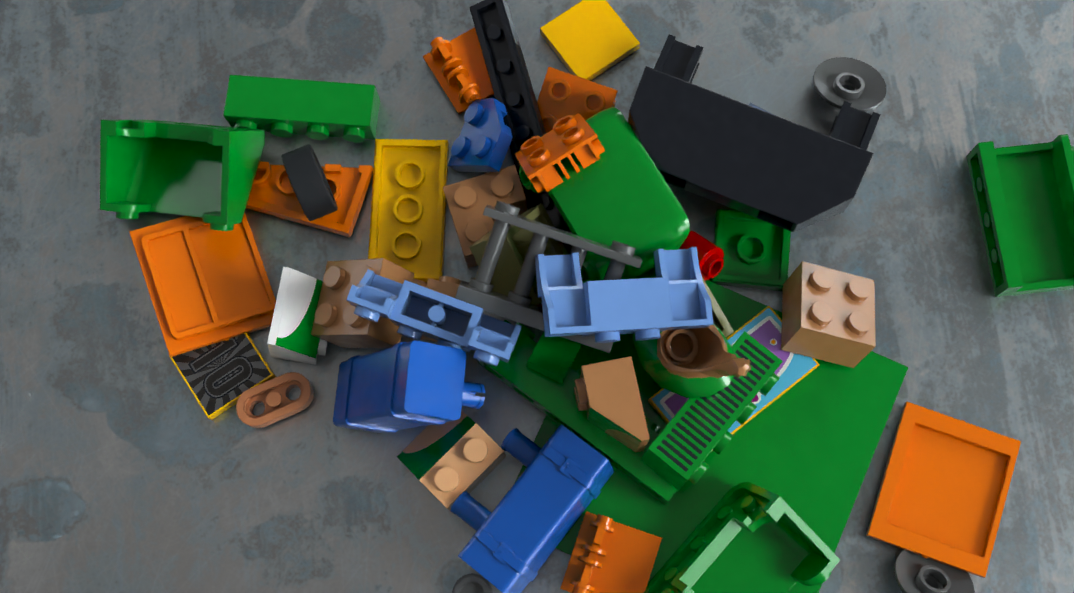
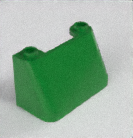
[519,107,690,283]
[100,120,265,231]
[644,482,840,593]

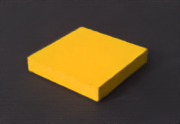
[540,0,640,81]

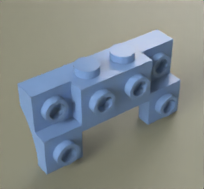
[535,247,713,343]
[346,269,522,367]

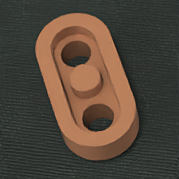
[236,372,314,428]

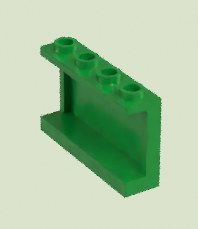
[966,134,1074,297]

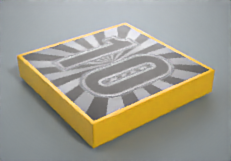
[169,332,276,420]

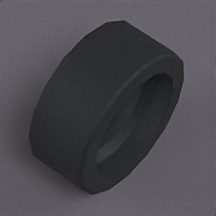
[281,144,338,221]

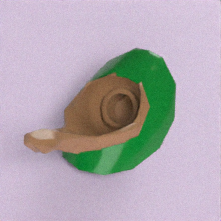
[632,324,751,398]

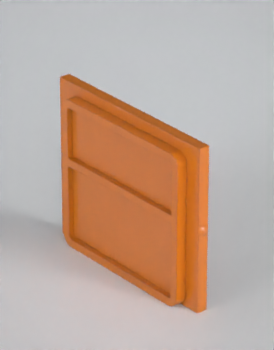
[129,213,276,357]
[866,402,1021,578]

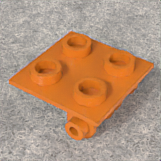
[423,27,494,114]
[537,67,618,134]
[515,113,605,193]
[560,511,662,593]

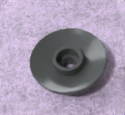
[813,57,887,112]
[894,550,975,593]

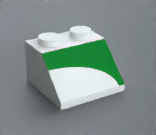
[267,267,328,365]

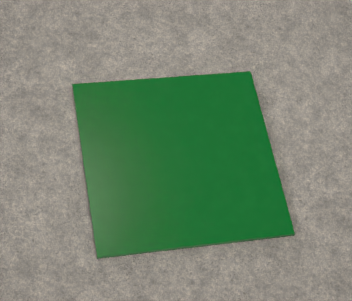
[515,268,908,593]

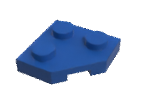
[448,98,513,172]

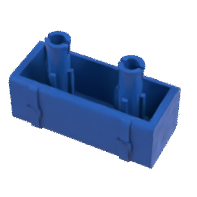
[333,340,486,433]
[450,424,615,593]

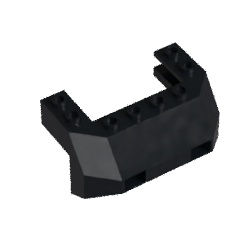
[628,34,881,232]

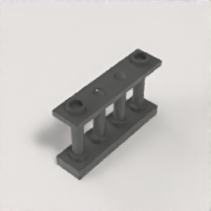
[455,201,642,353]

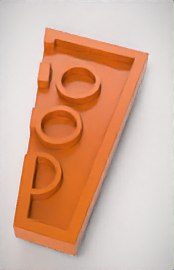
[246,162,373,238]

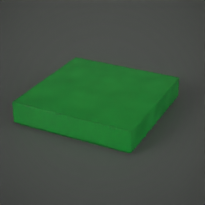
[710,209,791,292]

